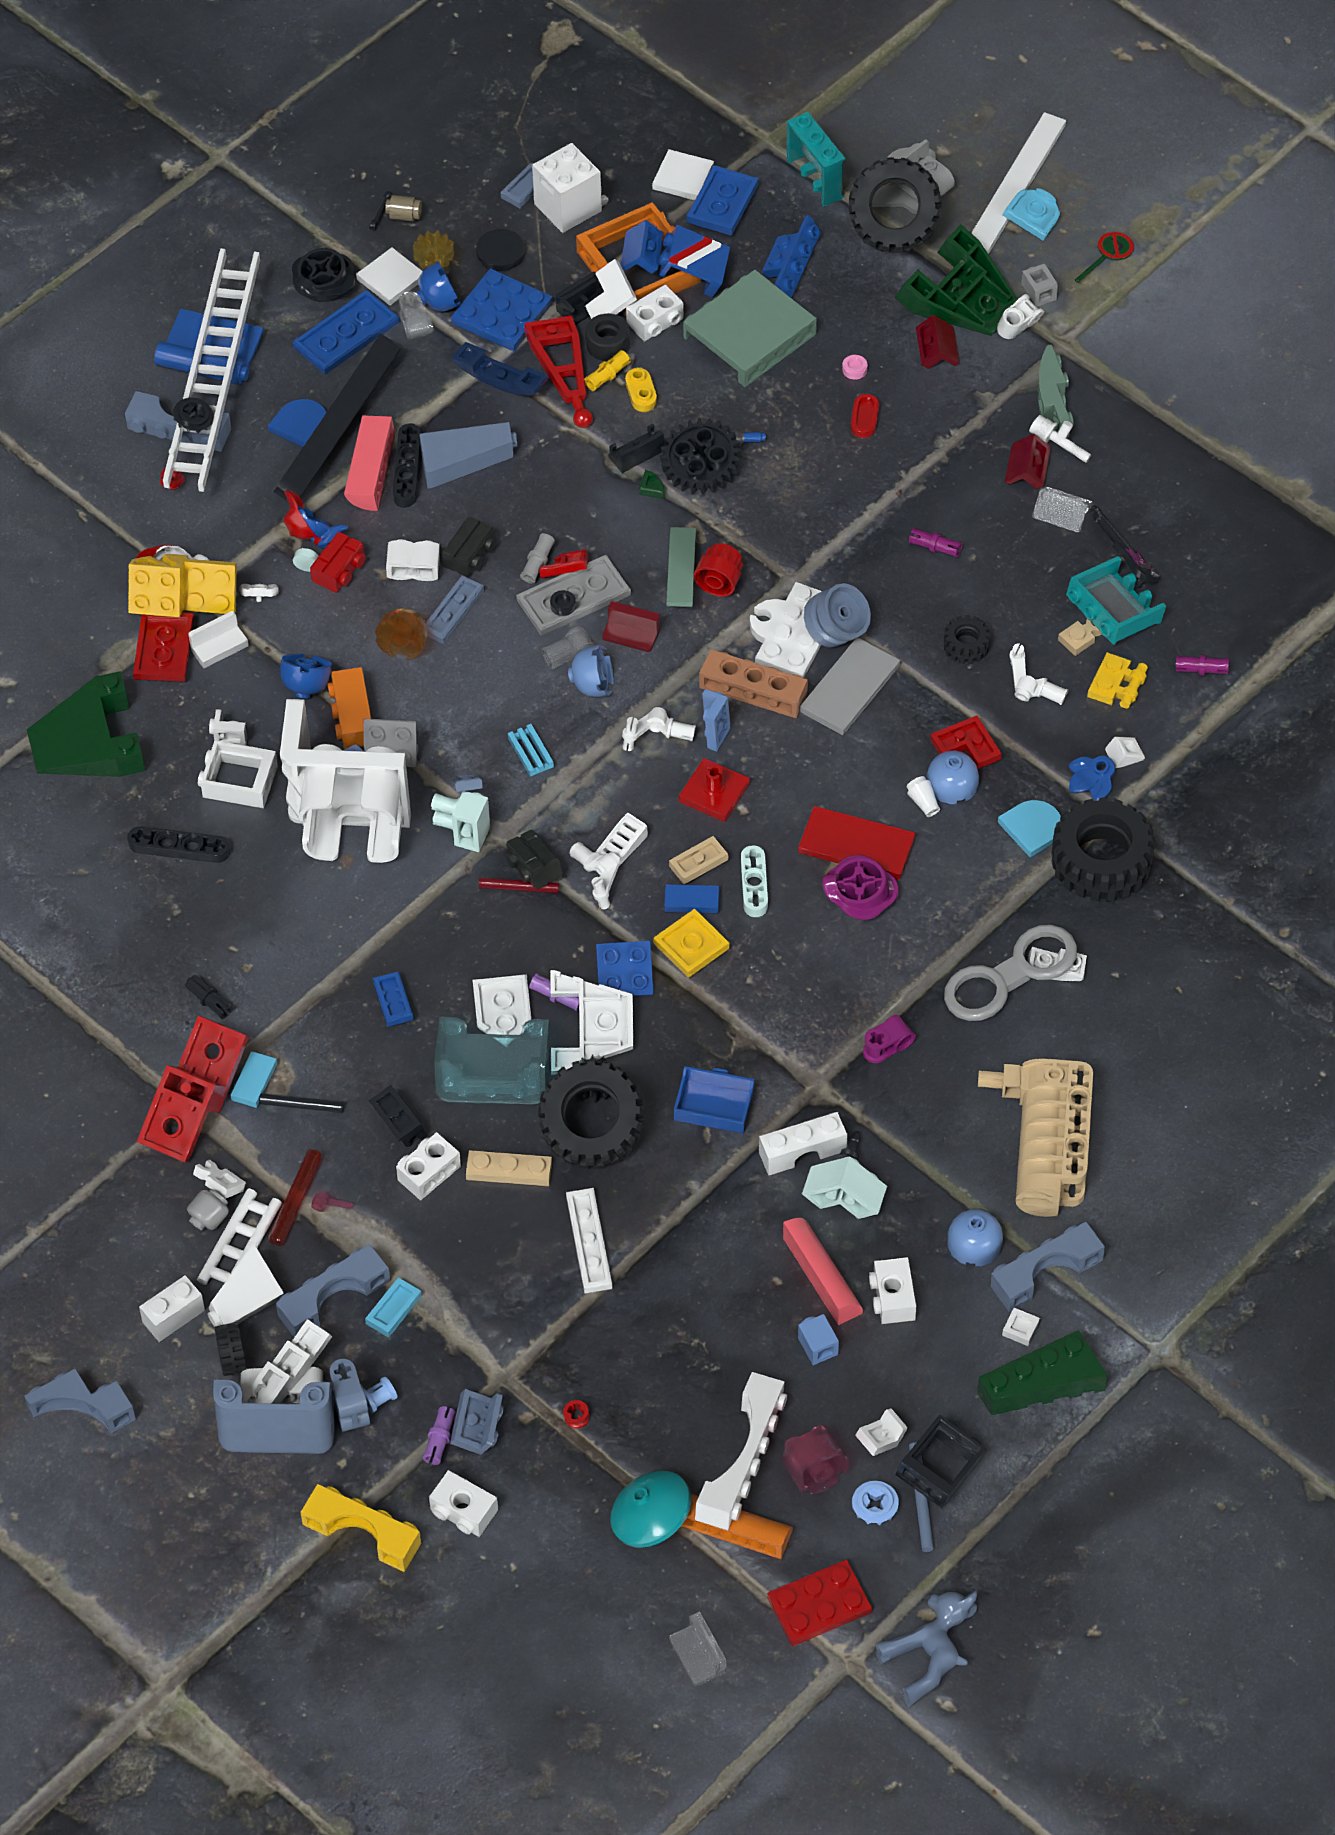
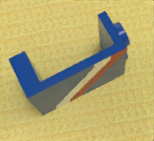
[658,225,730,297]

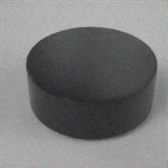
[550,590,576,616]

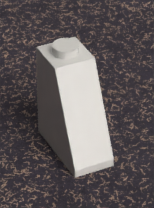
[208,1246,284,1327]

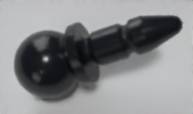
[837,1130,860,1161]

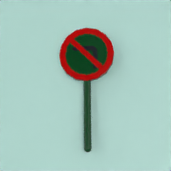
[1075,232,1134,283]

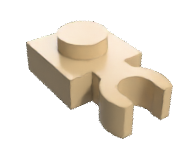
[1058,619,1102,656]

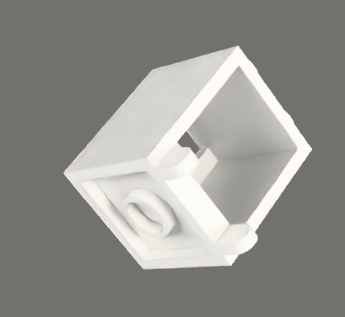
[532,143,609,233]

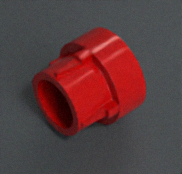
[694,543,743,597]

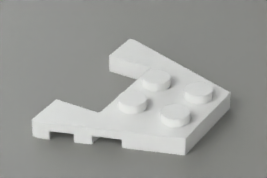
[551,970,633,1075]

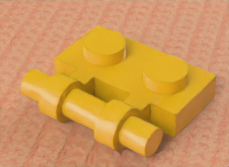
[1087,653,1148,709]

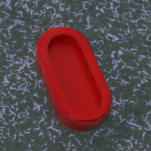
[851,394,879,438]

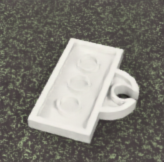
[750,582,822,678]

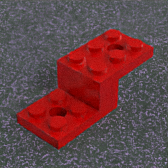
[137,1016,250,1163]

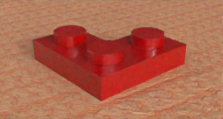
[930,715,1002,769]

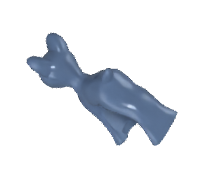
[875,1591,977,1708]

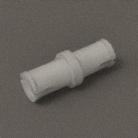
[520,533,555,584]

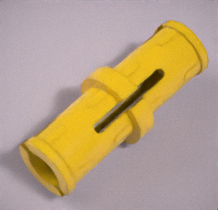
[584,350,631,391]

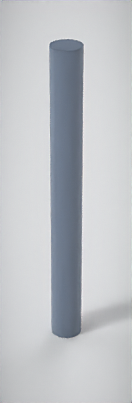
[909,1442,934,1552]

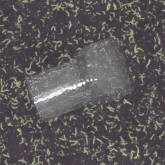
[541,626,596,669]

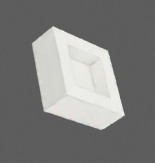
[1002,1308,1040,1346]

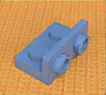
[702,689,731,752]

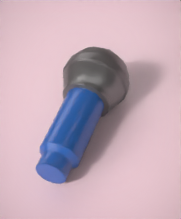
[730,429,766,444]

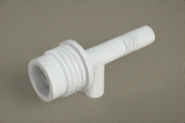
[1029,415,1091,463]

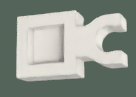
[193,1160,246,1199]

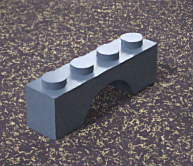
[125,391,231,452]
[990,1222,1105,1312]
[276,1244,390,1338]

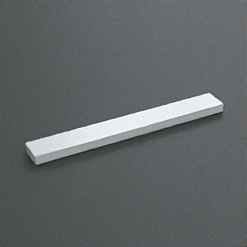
[972,112,1066,254]

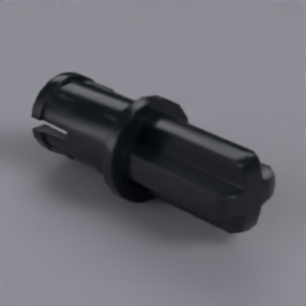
[185,975,233,1019]

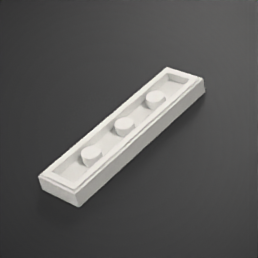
[566,1188,612,1293]

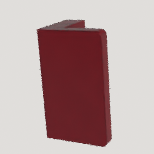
[915,315,959,369]
[1005,434,1051,489]
[602,601,660,652]

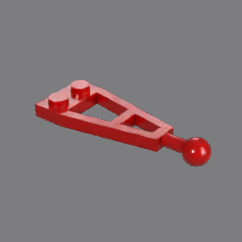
[524,316,593,428]

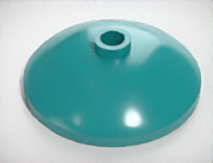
[610,1471,691,1548]

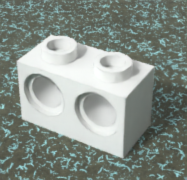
[626,285,684,341]
[396,1132,461,1201]

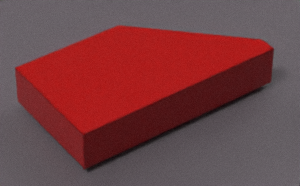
[539,549,589,578]

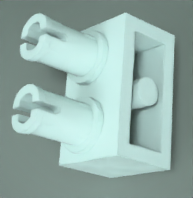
[431,791,490,852]

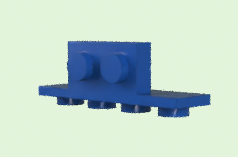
[762,215,821,298]

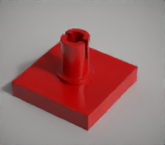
[679,758,750,822]

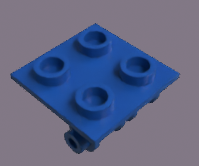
[596,941,653,996]

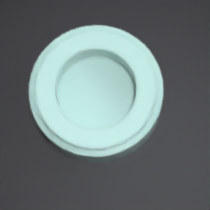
[293,548,319,572]

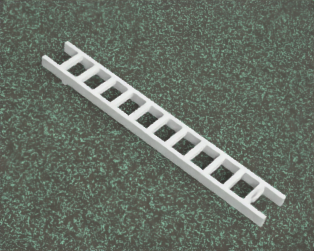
[163,248,260,492]

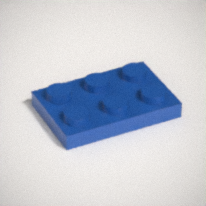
[687,165,758,236]

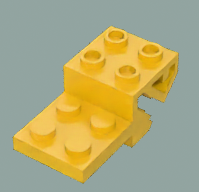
[129,554,237,617]

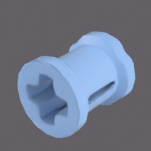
[363,1377,397,1413]

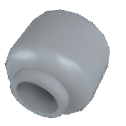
[187,1189,229,1231]

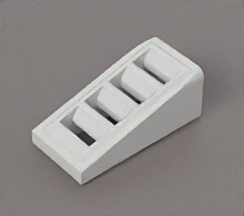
[596,813,648,867]

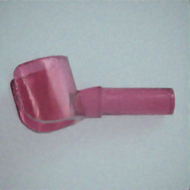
[311,1191,352,1212]

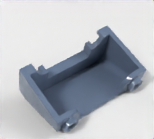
[213,1380,335,1454]

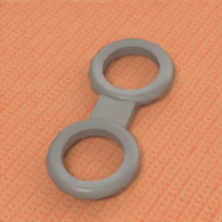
[944,925,1077,1021]

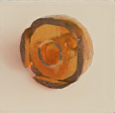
[375,607,428,660]

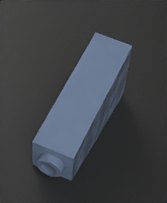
[419,422,517,489]

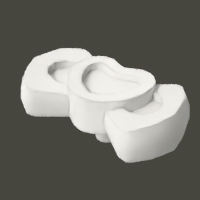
[239,584,279,602]

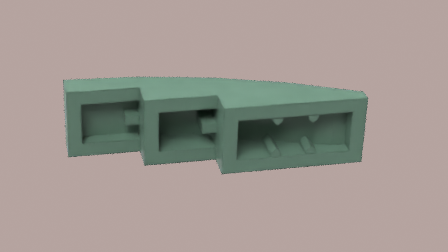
[667,527,696,607]

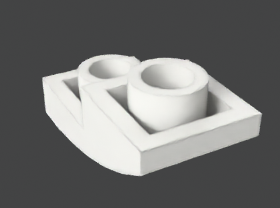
[1028,947,1087,981]

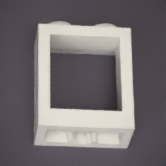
[198,740,278,808]

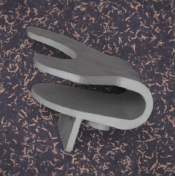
[872,139,955,214]

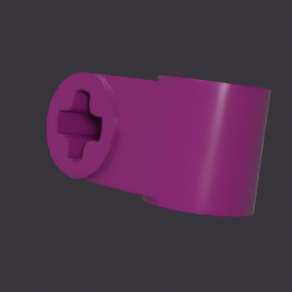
[863,1015,916,1063]

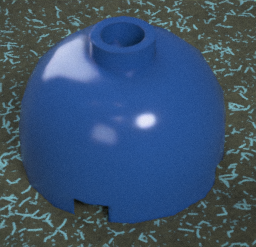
[416,261,461,311]
[280,654,332,698]

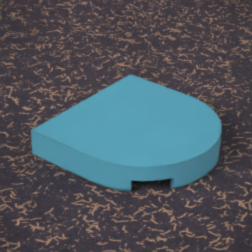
[1003,188,1060,241]
[998,800,1061,858]

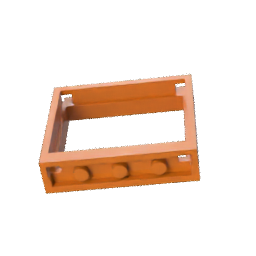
[576,202,701,316]

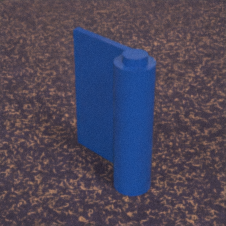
[154,308,264,385]

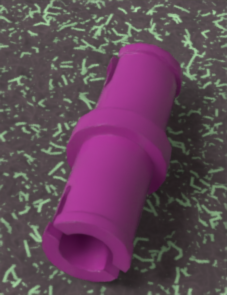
[909,528,962,558]
[1176,654,1229,675]

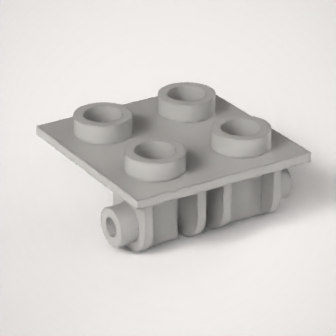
[363,719,418,767]

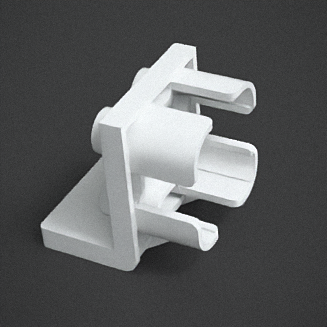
[280,699,411,863]

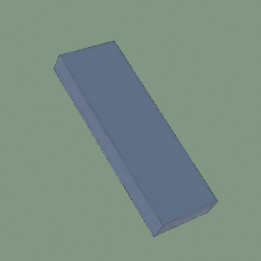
[421,575,484,644]
[451,774,483,792]

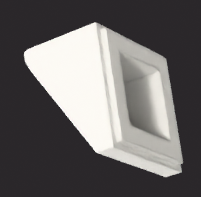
[1105,737,1145,768]

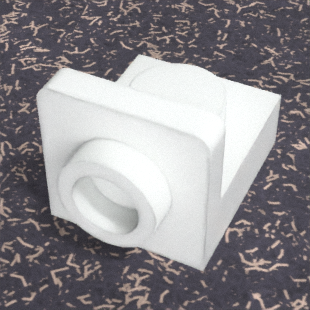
[209,709,247,746]

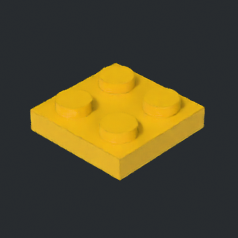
[653,909,729,978]

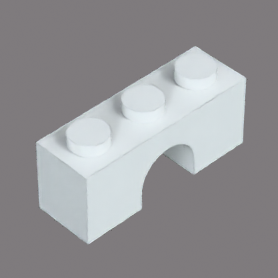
[759,1112,847,1175]

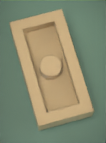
[669,836,728,884]

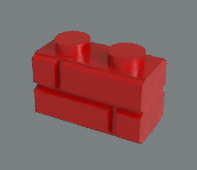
[310,532,365,593]

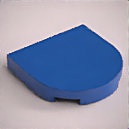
[268,399,326,447]

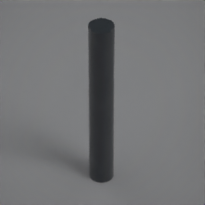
[260,1094,343,1113]

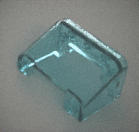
[434,1017,549,1104]

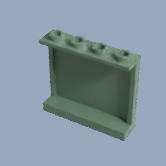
[683,270,816,387]

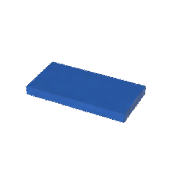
[292,290,399,375]

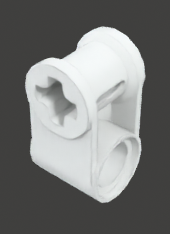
[997,294,1044,339]

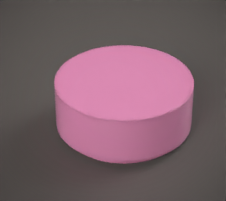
[842,355,867,379]

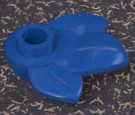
[1069,756,1115,801]

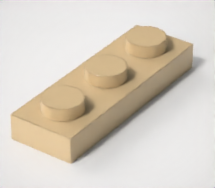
[466,1150,552,1186]

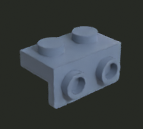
[450,1389,504,1455]

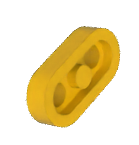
[625,368,657,412]

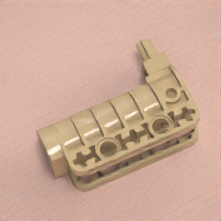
[978,1059,1093,1217]

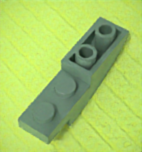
[1038,344,1073,438]

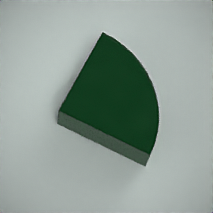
[639,470,665,499]

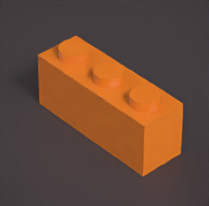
[327,667,371,749]

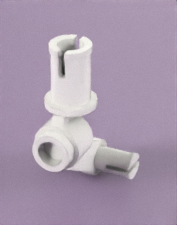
[1009,644,1068,705]
[622,707,696,751]
[570,842,621,909]

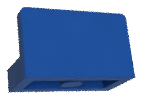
[621,220,663,274]

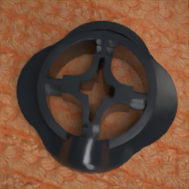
[292,248,355,302]

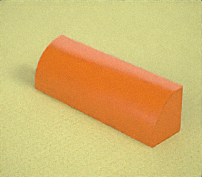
[681,1493,793,1559]

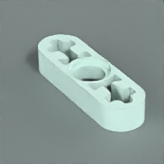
[741,846,768,917]

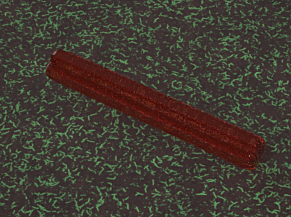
[269,1149,321,1246]

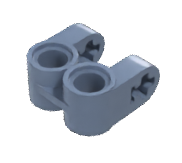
[330,1359,370,1432]

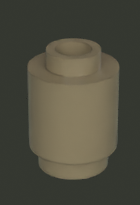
[385,195,422,221]

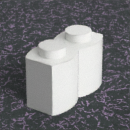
[386,539,440,581]

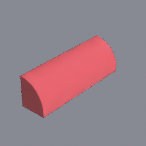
[344,416,396,511]
[783,1218,863,1325]

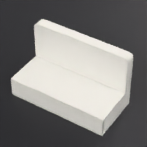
[188,611,249,668]

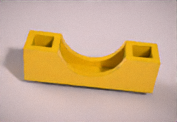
[301,1484,421,1572]

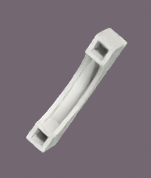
[695,1372,787,1530]

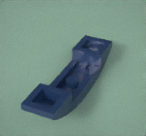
[452,342,548,395]

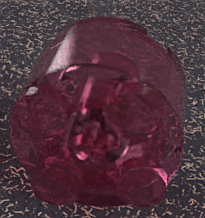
[782,1425,850,1494]

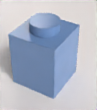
[798,1314,839,1365]

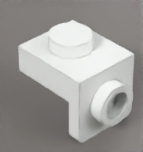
[855,1408,907,1456]

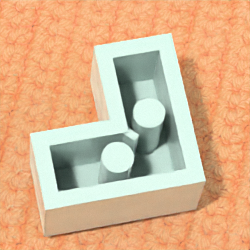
[802,1156,887,1219]

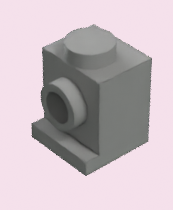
[1022,264,1058,307]

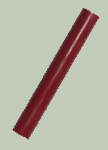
[479,877,559,893]

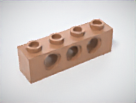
[699,649,808,718]

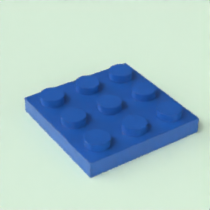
[451,268,553,352]

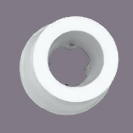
[907,776,940,817]

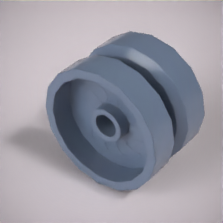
[803,583,871,648]

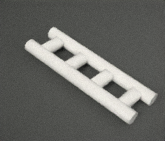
[197,1189,282,1285]

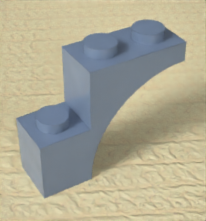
[25,1369,136,1433]

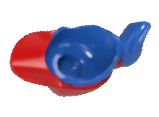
[283,490,348,548]

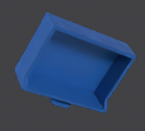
[674,1066,754,1133]

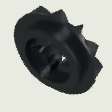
[173,397,214,434]

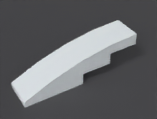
[242,1319,332,1404]

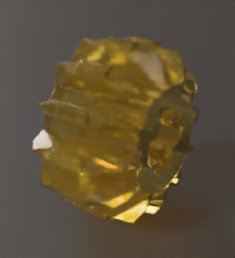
[413,230,454,268]

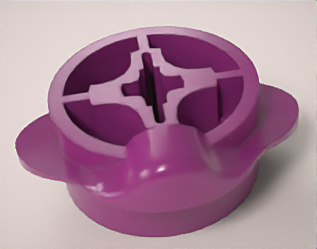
[822,855,899,920]

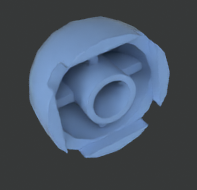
[568,644,614,697]
[926,750,979,804]
[947,1209,1003,1266]

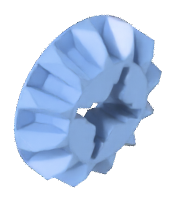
[852,1481,899,1525]

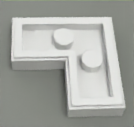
[585,259,637,319]

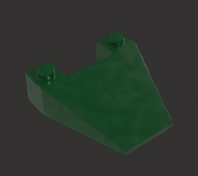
[895,224,1018,336]
[27,671,145,777]

